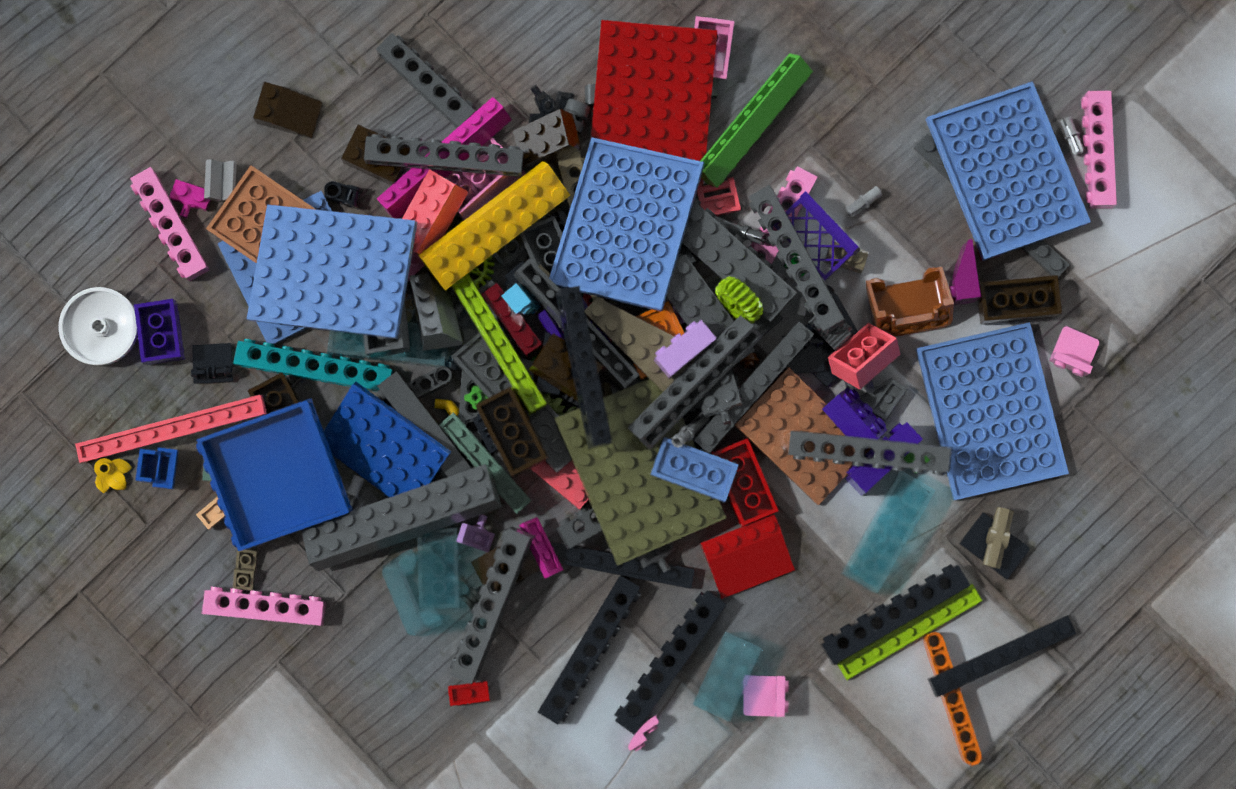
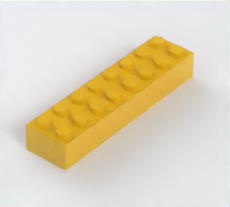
[418,161,571,290]

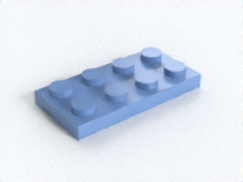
[650,437,738,502]

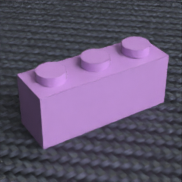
[654,320,716,378]

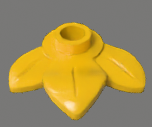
[94,458,132,493]

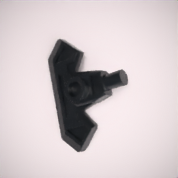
[528,85,574,124]

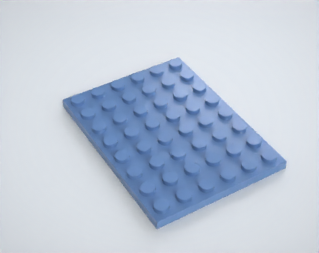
[925,82,1091,261]
[549,137,704,312]
[247,204,417,339]
[916,322,1069,501]

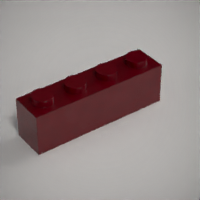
[481,283,543,360]

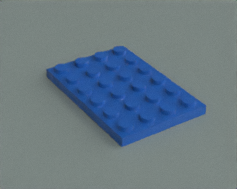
[324,382,451,497]

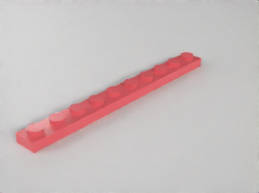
[75,395,267,463]

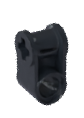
[324,181,363,209]

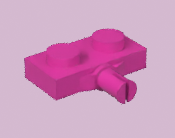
[169,179,211,218]

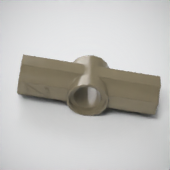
[982,507,1014,569]

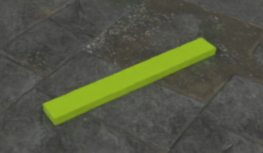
[452,274,547,415]
[837,584,983,680]

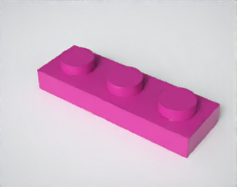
[519,517,563,579]

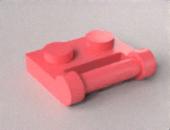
[696,177,741,216]

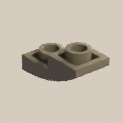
[233,548,258,591]

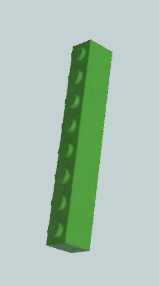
[701,53,813,188]

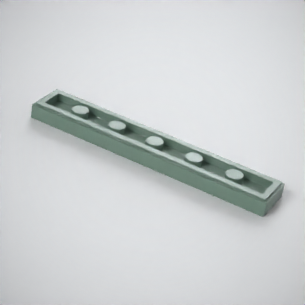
[439,412,531,514]

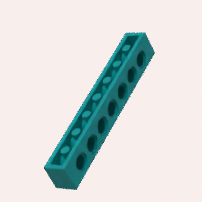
[233,339,394,392]

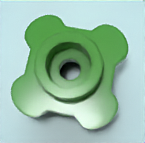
[464,386,487,410]

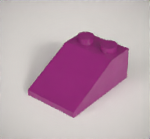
[949,239,981,305]

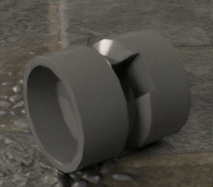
[564,99,591,135]

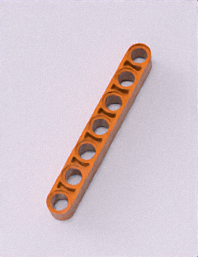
[923,632,982,765]

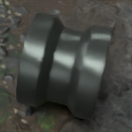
[460,586,481,610]

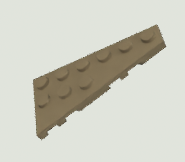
[585,298,704,392]

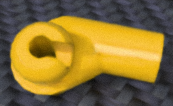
[434,399,459,418]

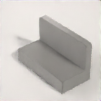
[204,159,236,202]

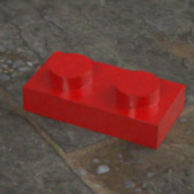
[448,681,490,706]

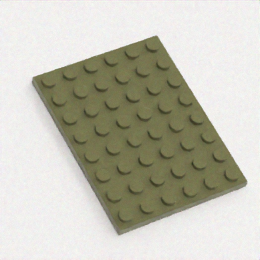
[554,379,726,565]

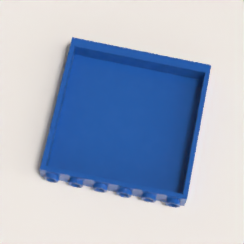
[196,398,353,551]

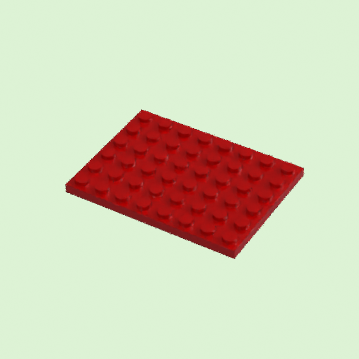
[591,20,717,186]

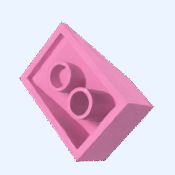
[694,16,734,79]

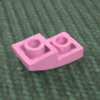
[628,715,659,752]

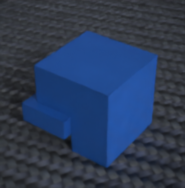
[135,448,179,489]

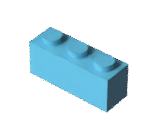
[502,283,541,315]

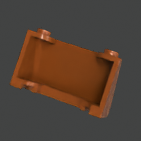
[866,267,954,337]

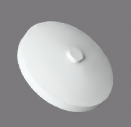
[59,287,138,366]

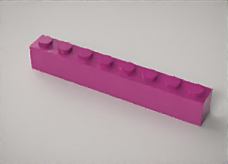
[377,97,512,219]

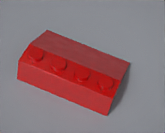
[700,514,795,599]

